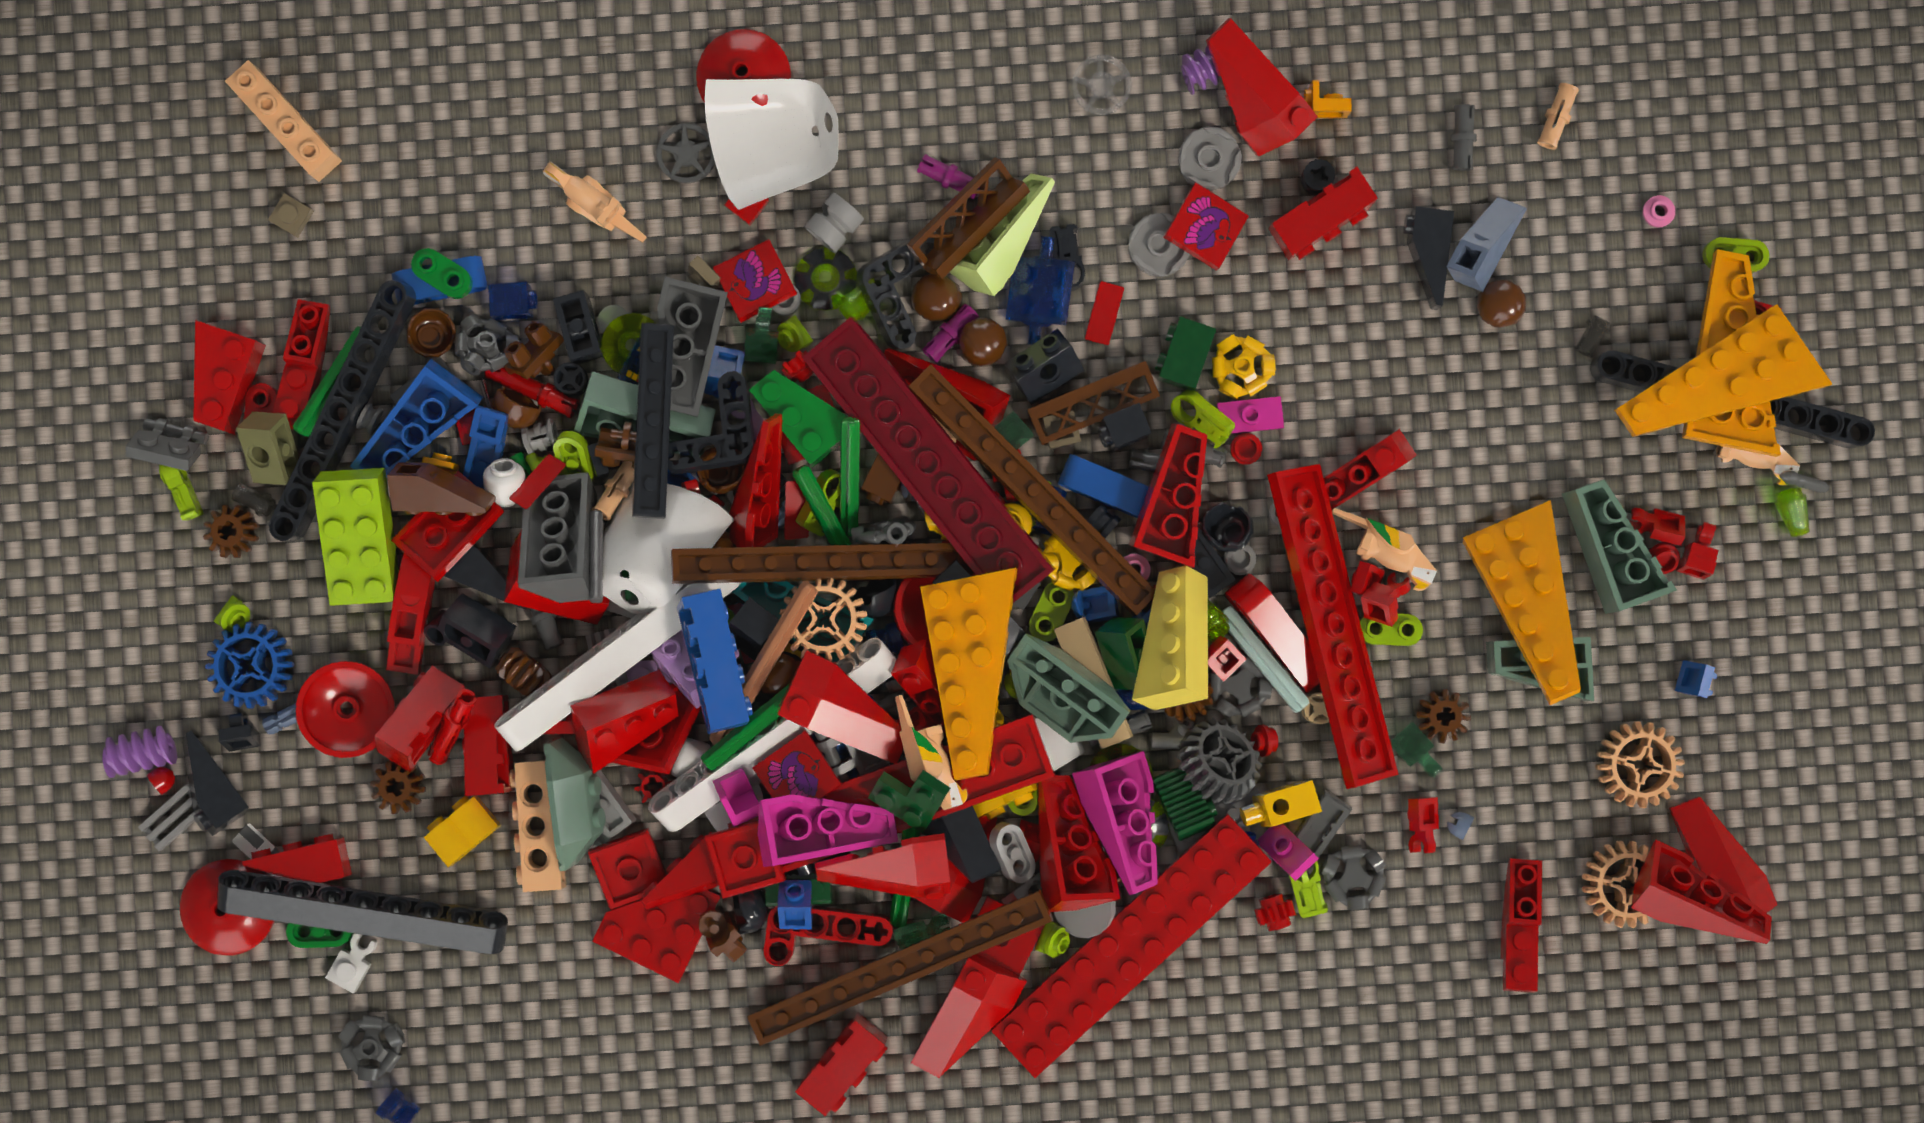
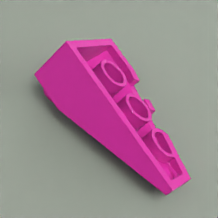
[1072,751,1158,895]
[758,794,899,867]

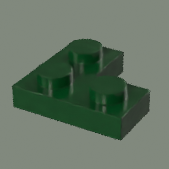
[868,770,951,833]

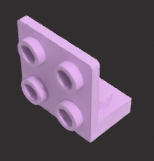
[651,630,740,709]

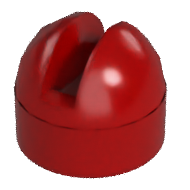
[146,767,175,795]

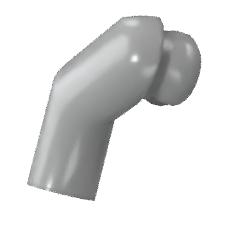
[1152,717,1195,749]

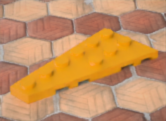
[1682,249,1781,457]
[1614,304,1832,437]
[1463,500,1581,705]
[920,568,1017,780]

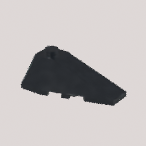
[923,806,1001,884]

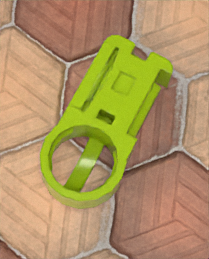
[1171,390,1235,449]
[159,465,204,521]
[796,469,840,536]
[1289,860,1328,918]

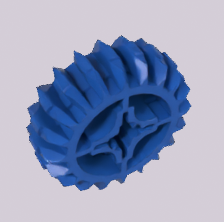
[205,622,295,709]

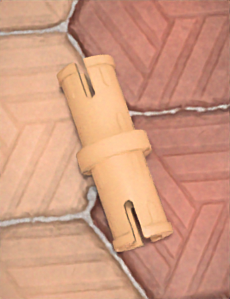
[1537,83,1579,150]
[592,461,634,521]

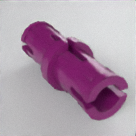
[917,154,980,200]
[921,303,979,363]

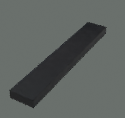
[632,323,674,519]

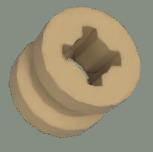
[1301,692,1329,724]

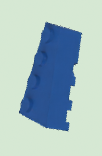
[350,358,483,478]
[676,588,753,734]

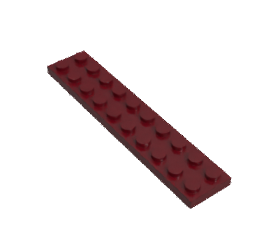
[802,316,1056,603]

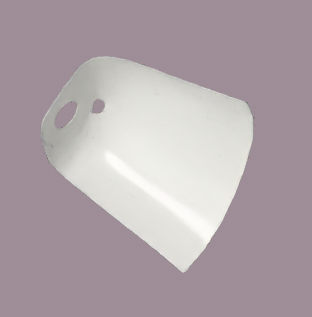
[704,79,839,210]
[603,483,734,614]

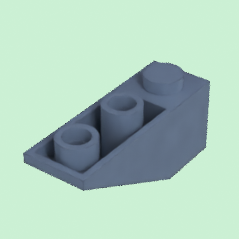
[1446,197,1526,292]

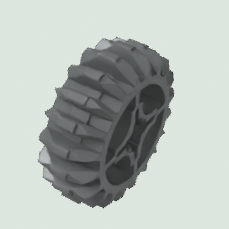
[1176,718,1262,805]

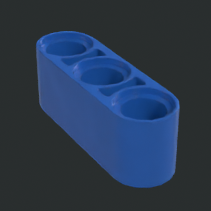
[391,256,488,305]
[1057,454,1149,518]

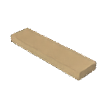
[1054,617,1133,749]

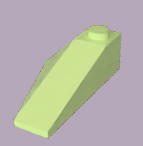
[950,173,1055,296]

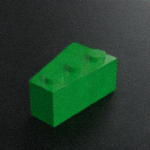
[749,370,848,468]

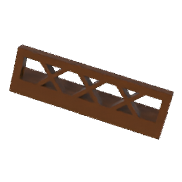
[907,157,1030,279]
[1026,361,1160,445]

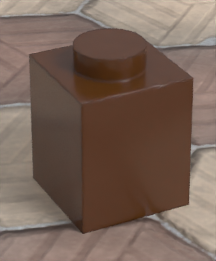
[861,454,901,506]

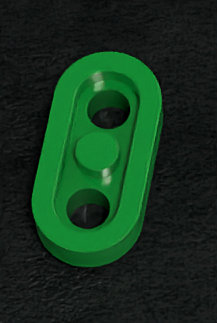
[411,248,473,299]
[286,923,353,948]

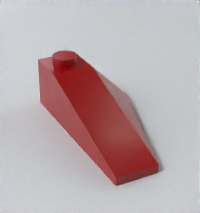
[1206,18,1318,156]
[777,649,904,764]
[1038,775,1120,912]
[911,954,1027,1078]

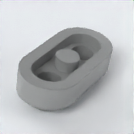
[989,822,1036,883]

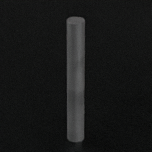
[590,510,603,603]

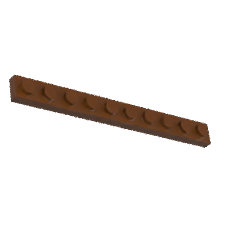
[908,364,1155,616]
[671,543,976,584]
[747,890,1054,1046]

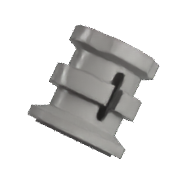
[521,418,559,454]

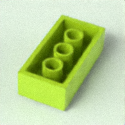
[312,468,399,606]

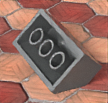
[518,472,597,603]

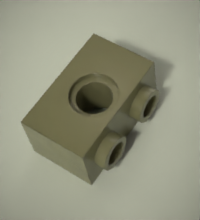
[236,412,299,485]

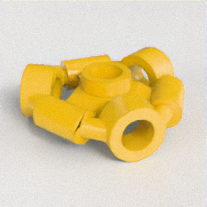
[1212,334,1276,399]
[1043,535,1096,591]

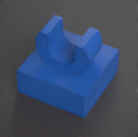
[1675,660,1717,698]

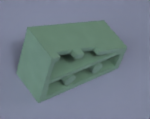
[1486,637,1594,701]

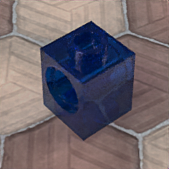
[488,282,538,321]

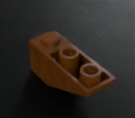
[387,462,496,516]

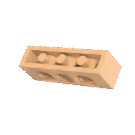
[225,60,342,182]
[510,760,566,892]

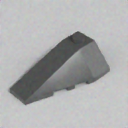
[657,277,728,417]

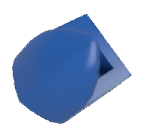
[1071,586,1119,624]

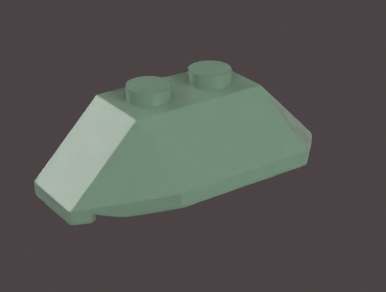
[1007,634,1131,743]
[543,738,606,871]

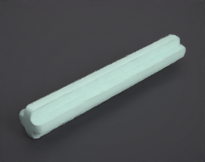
[1217,606,1309,713]

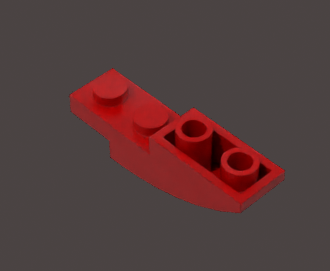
[272,299,330,430]
[386,553,435,675]
[1500,858,1542,993]

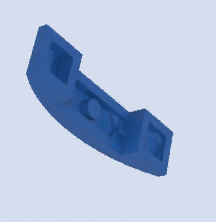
[463,405,509,490]

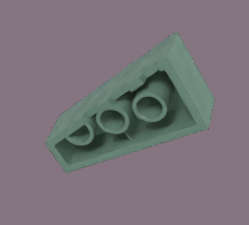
[573,371,716,456]
[1562,480,1677,614]

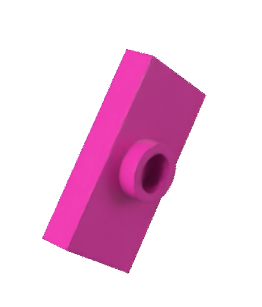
[1216,396,1284,434]
[1255,824,1319,881]

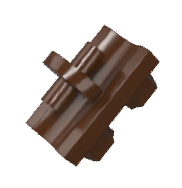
[504,321,564,380]
[595,421,636,468]
[698,909,747,962]

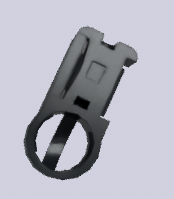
[1049,224,1085,292]

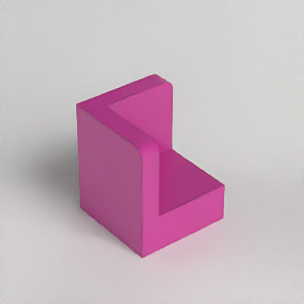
[713,768,759,827]

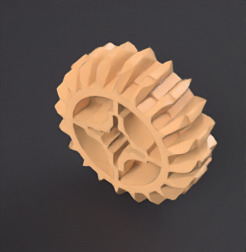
[780,578,867,661]
[1595,721,1685,808]
[1582,841,1649,928]

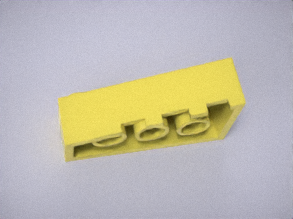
[1132,565,1208,710]

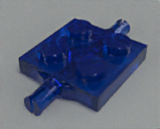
[1005,236,1075,345]

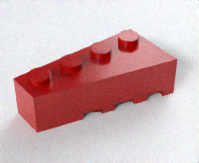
[1129,424,1208,568]

